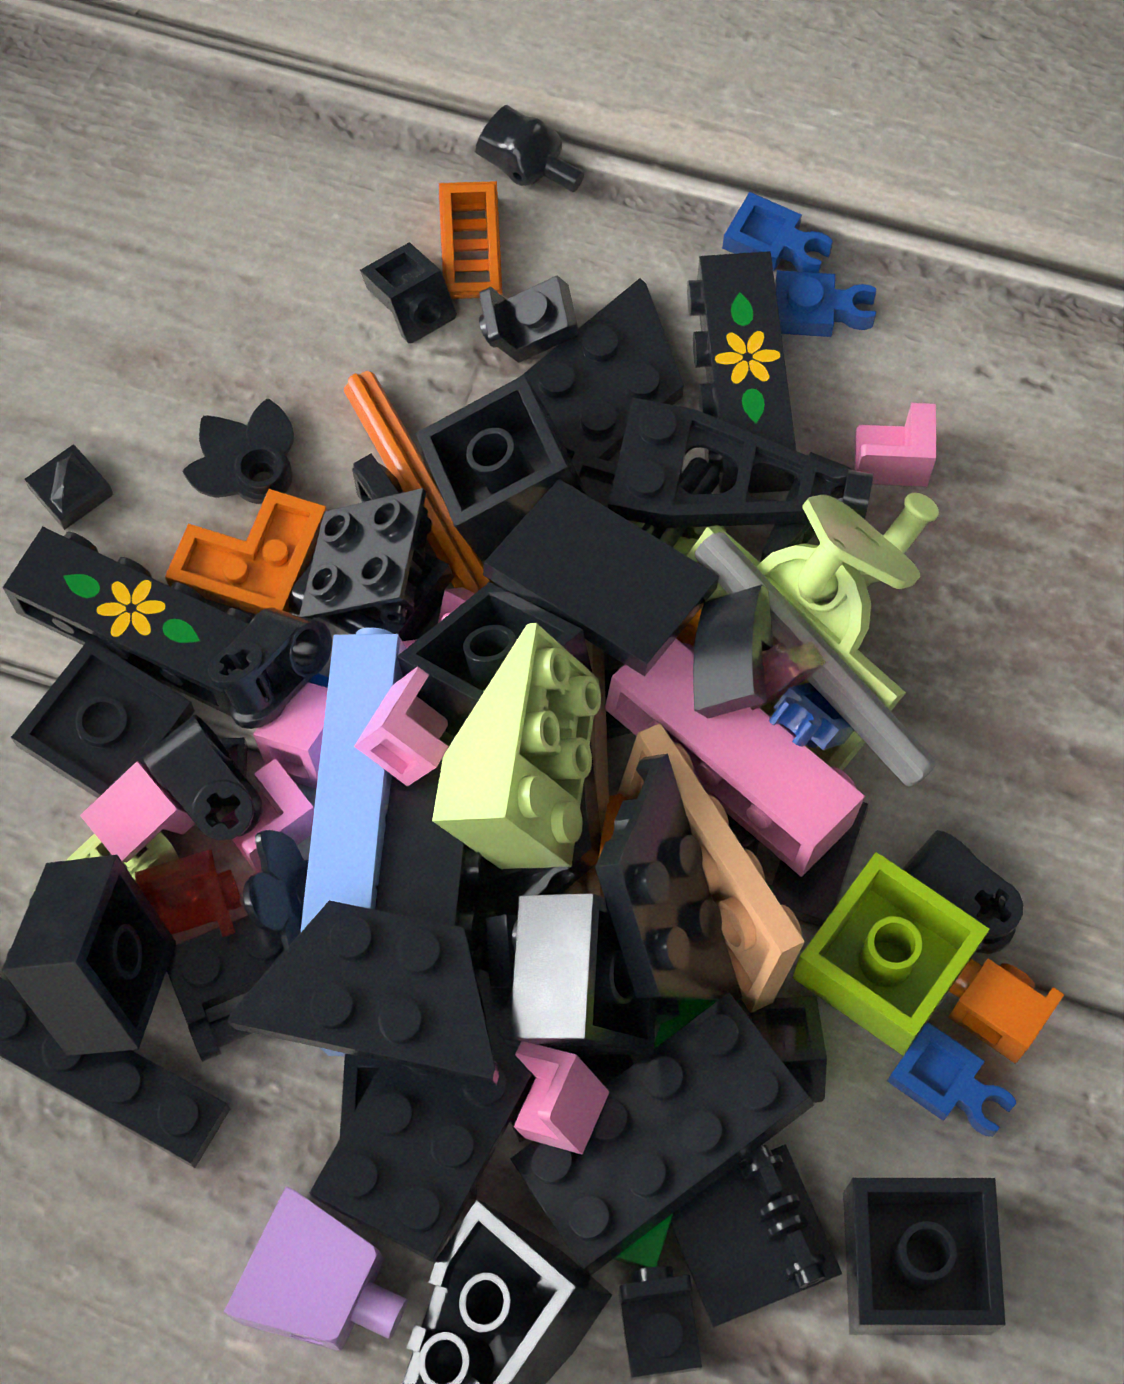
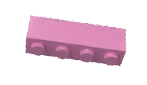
[605,639,865,877]

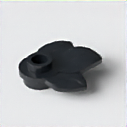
[182,399,294,504]
[243,830,308,951]

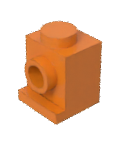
[948,958,1065,1064]

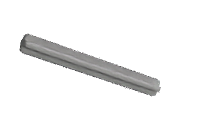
[695,532,936,787]

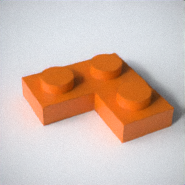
[165,489,327,614]

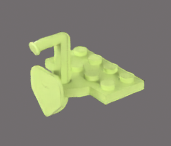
[686,492,939,771]

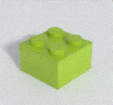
[792,852,990,1056]

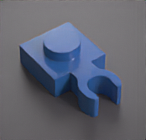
[722,192,833,273]
[775,270,876,337]
[769,682,854,750]
[887,1022,1016,1137]

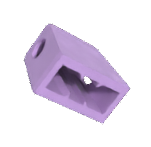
[224,1186,408,1351]

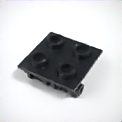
[299,488,432,625]
[670,1144,842,1328]

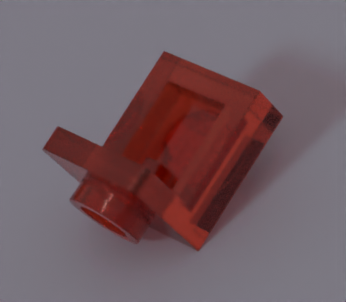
[135,849,243,937]

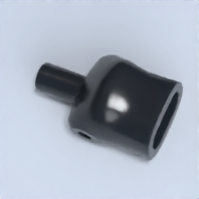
[475,105,584,192]

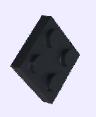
[11,638,195,798]

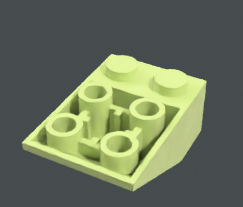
[432,623,601,869]

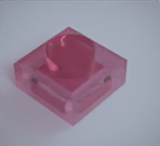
[750,641,827,710]

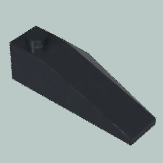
[402,1200,612,1384]

